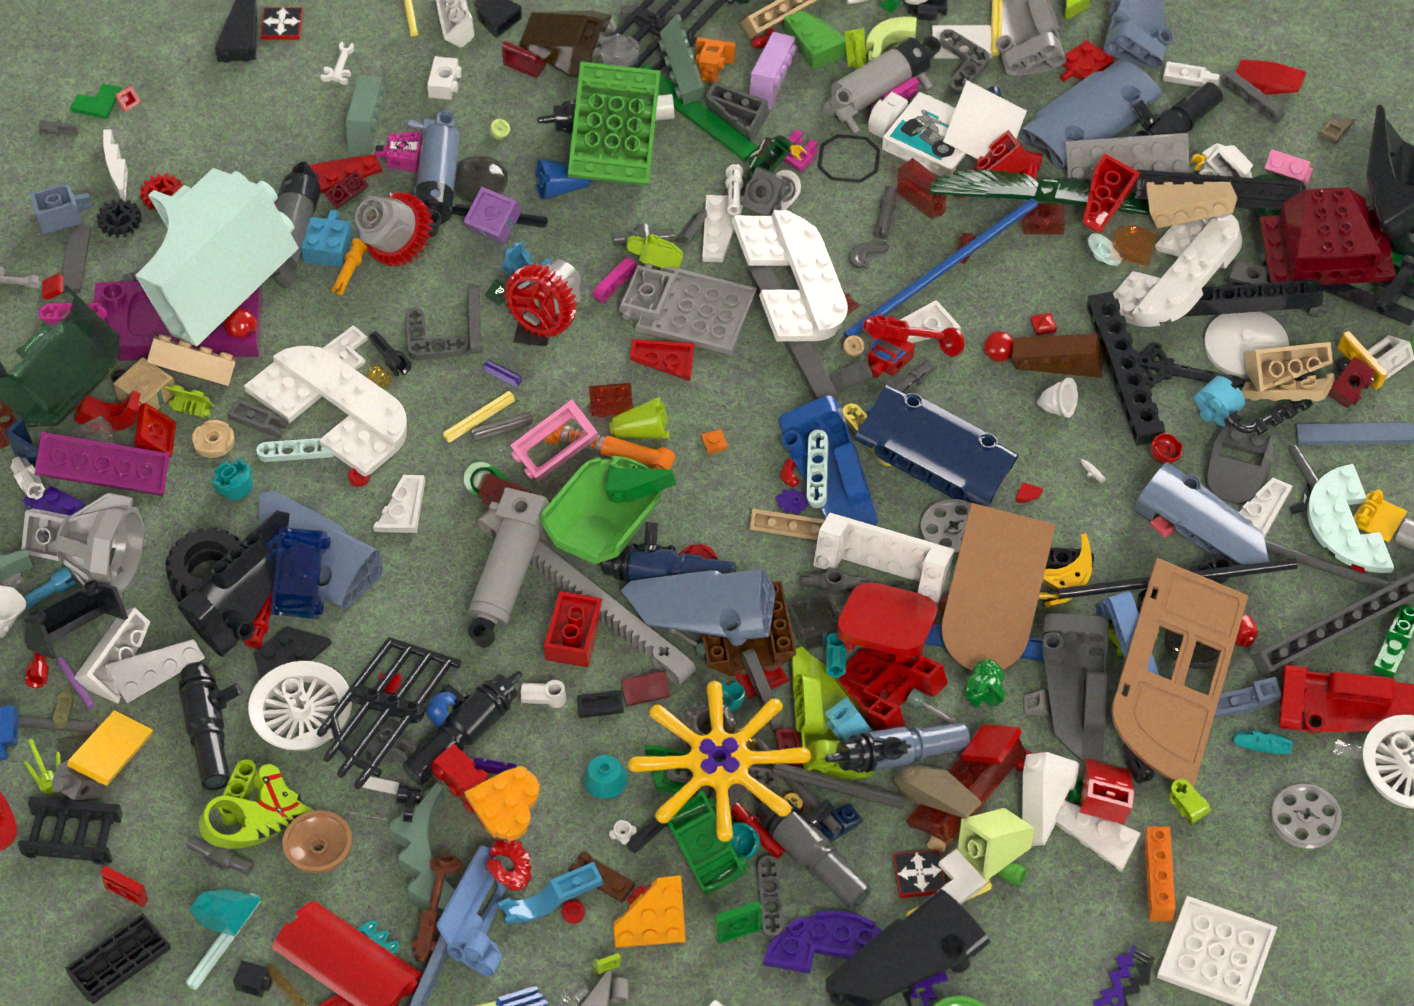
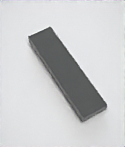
[62,226,91,293]

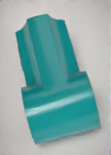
[826,633,846,678]

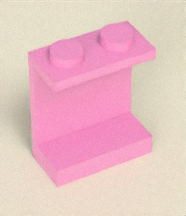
[1265,149,1313,188]

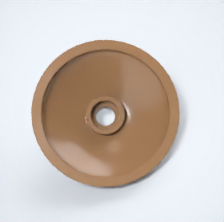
[282,810,352,873]

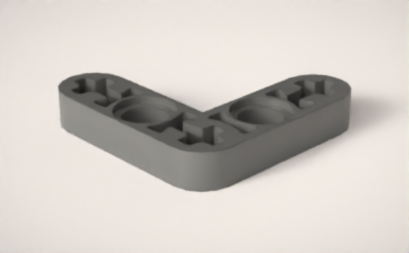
[940,29,990,95]
[406,308,469,360]

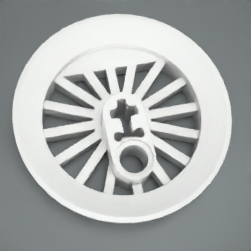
[248,661,352,751]
[1363,715,1414,809]

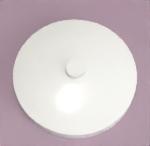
[1204,312,1289,379]

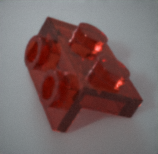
[589,383,633,417]

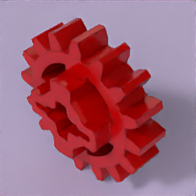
[140,173,183,212]

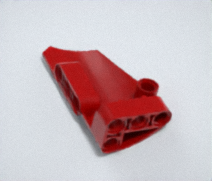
[1279,664,1414,734]

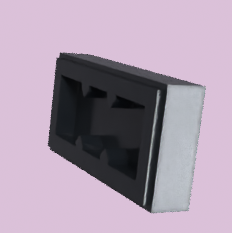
[577,690,624,718]

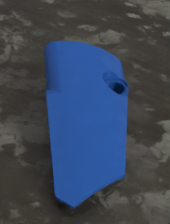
[778,396,878,526]

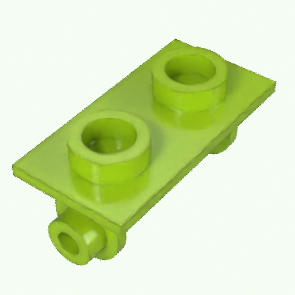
[845,28,867,70]

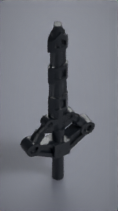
[1138,343,1249,389]

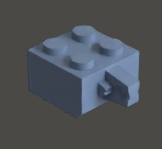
[30,183,93,234]

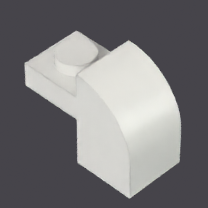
[868,91,908,139]

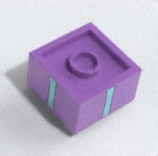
[463,187,522,245]

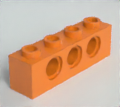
[1144,827,1175,922]

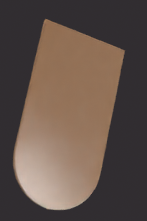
[941,503,1056,671]

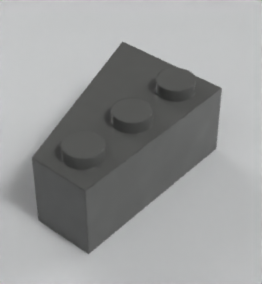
[705,81,769,142]

